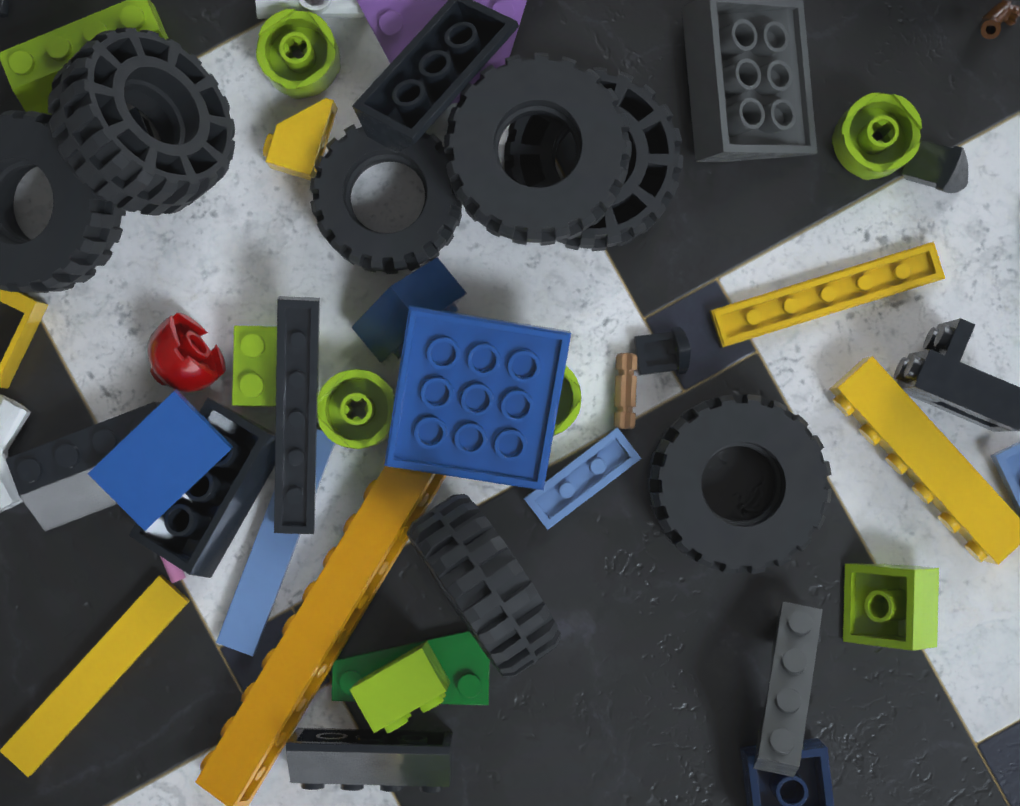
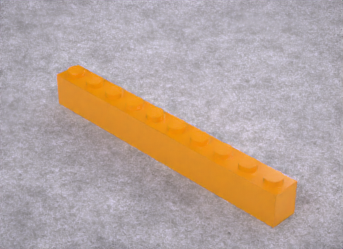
[195,459,446,806]

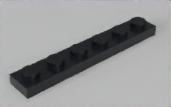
[274,296,320,534]

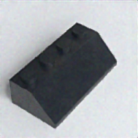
[352,0,519,153]
[129,397,275,578]
[6,402,162,531]
[286,728,453,793]

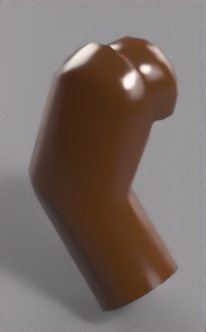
[980,0,1020,39]

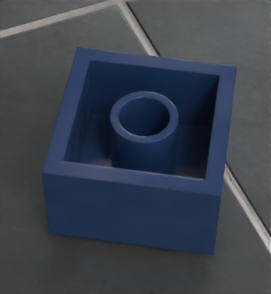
[740,738,834,806]

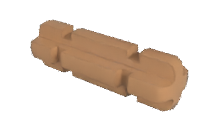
[614,353,637,429]

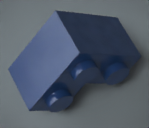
[352,257,467,363]

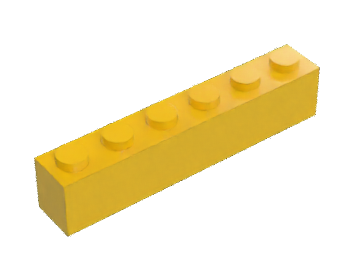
[829,356,1020,565]

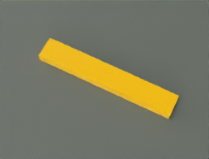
[709,241,945,348]
[0,575,190,777]

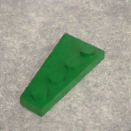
[331,631,490,705]

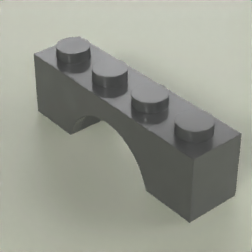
[753,602,823,777]

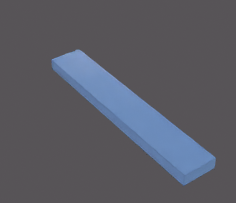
[216,429,335,657]

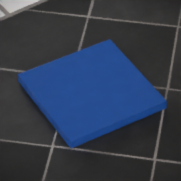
[384,305,571,491]

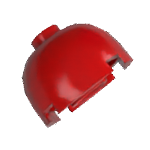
[147,313,226,392]

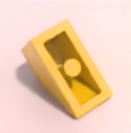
[263,98,338,181]

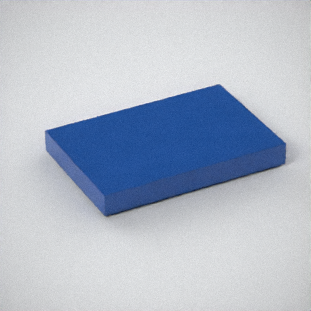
[88,389,233,531]

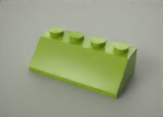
[0,0,168,115]

